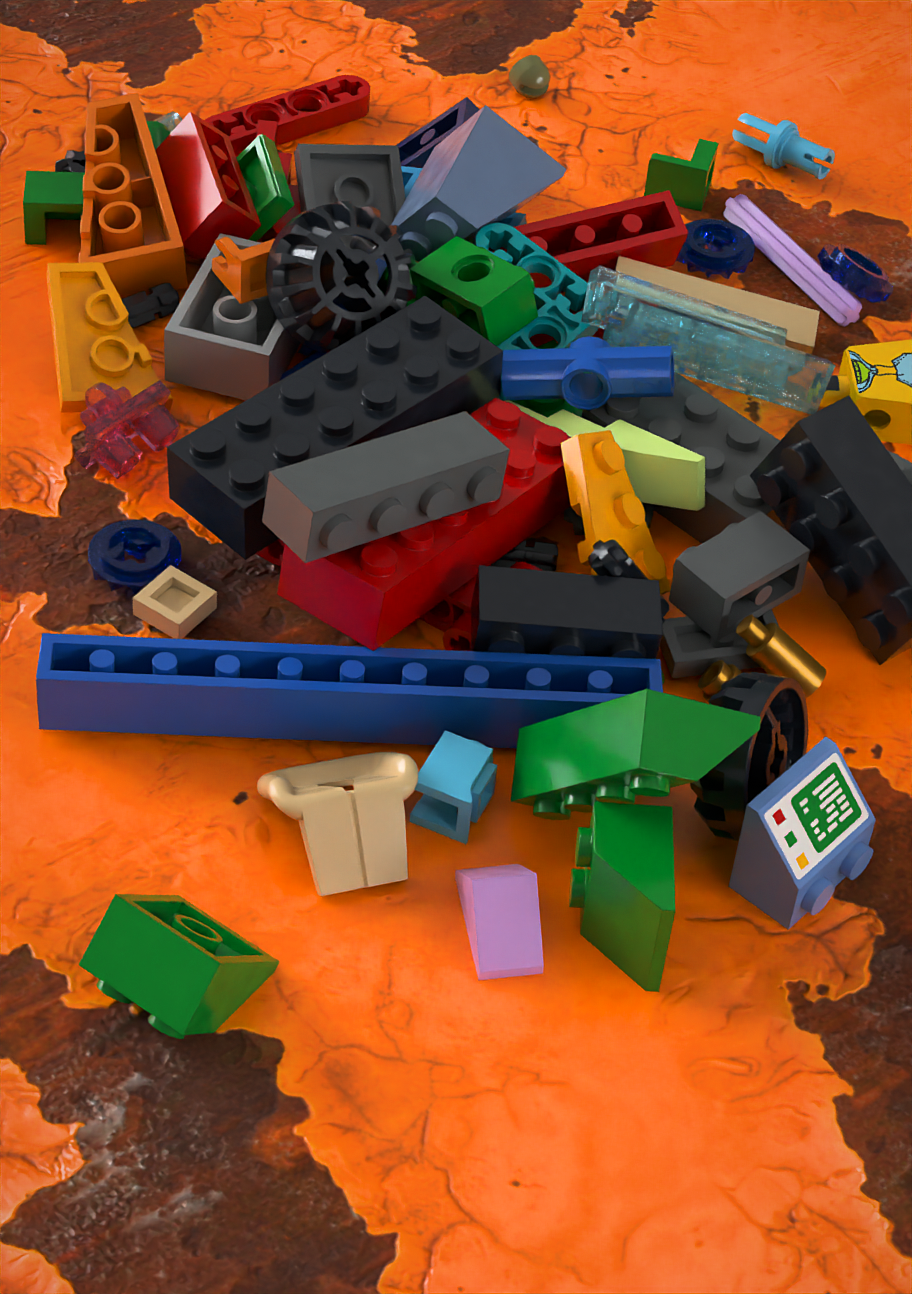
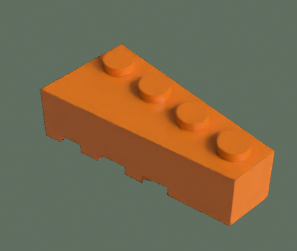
[78,93,188,298]

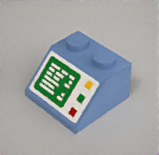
[728,737,876,930]

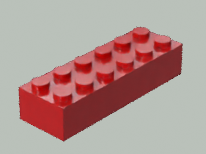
[277,397,571,651]

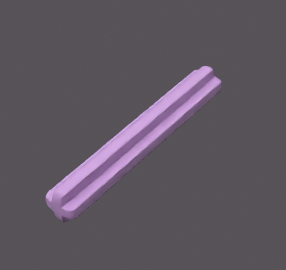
[723,194,862,327]

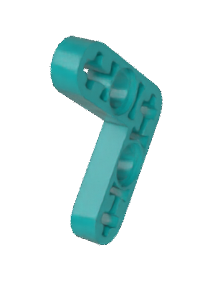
[475,222,605,401]

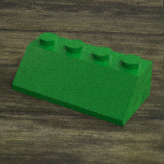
[511,689,761,820]

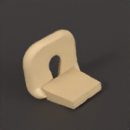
[257,752,418,896]

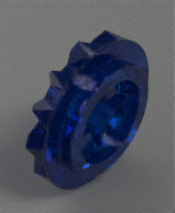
[676,219,755,279]
[817,244,893,303]
[88,519,182,595]

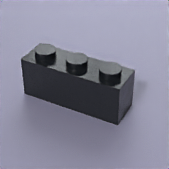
[471,565,663,659]

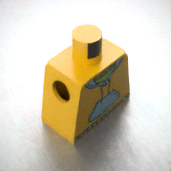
[811,339,912,445]

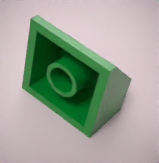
[569,801,675,992]
[79,894,280,1039]

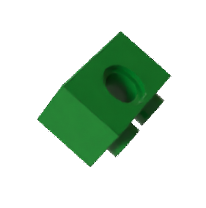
[409,236,538,346]

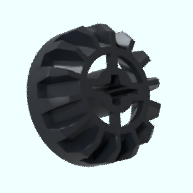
[266,201,417,353]
[690,672,808,841]

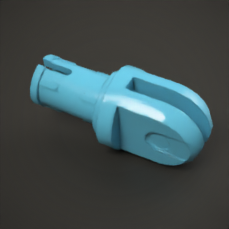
[732,112,835,180]

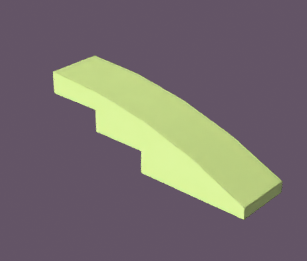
[505,400,705,511]

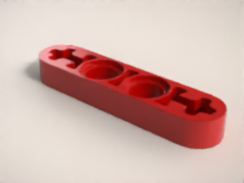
[204,75,371,157]

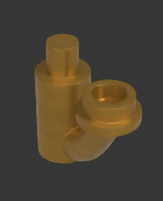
[698,615,826,702]

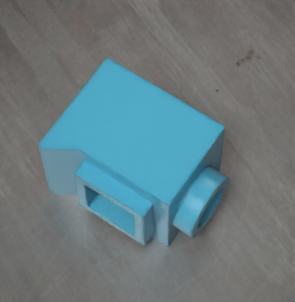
[409,730,498,844]

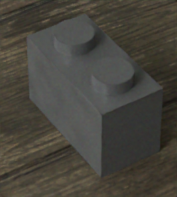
[669,511,810,641]

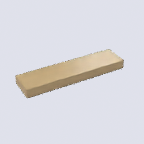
[607,256,820,360]

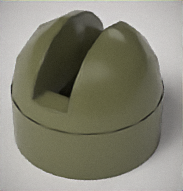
[508,55,551,98]

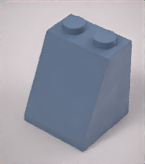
[391,105,567,262]

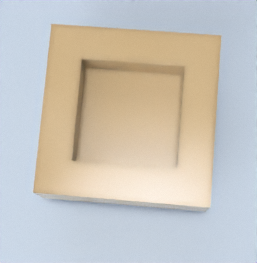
[133,565,217,639]

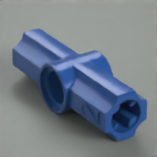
[501,336,675,410]

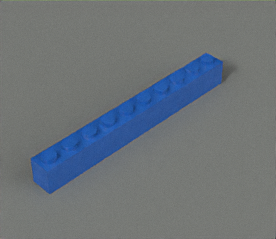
[36,633,663,748]

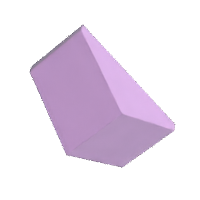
[455,864,544,981]

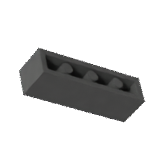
[262,411,510,563]

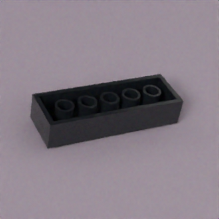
[167,296,503,560]

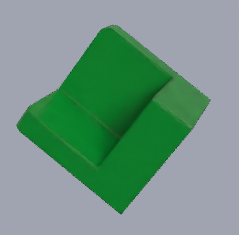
[644,139,718,211]
[23,171,85,245]

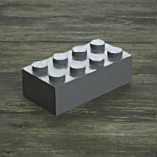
[581,371,789,543]

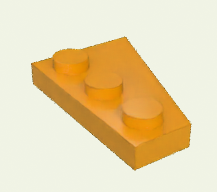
[46,262,173,413]
[560,430,671,595]

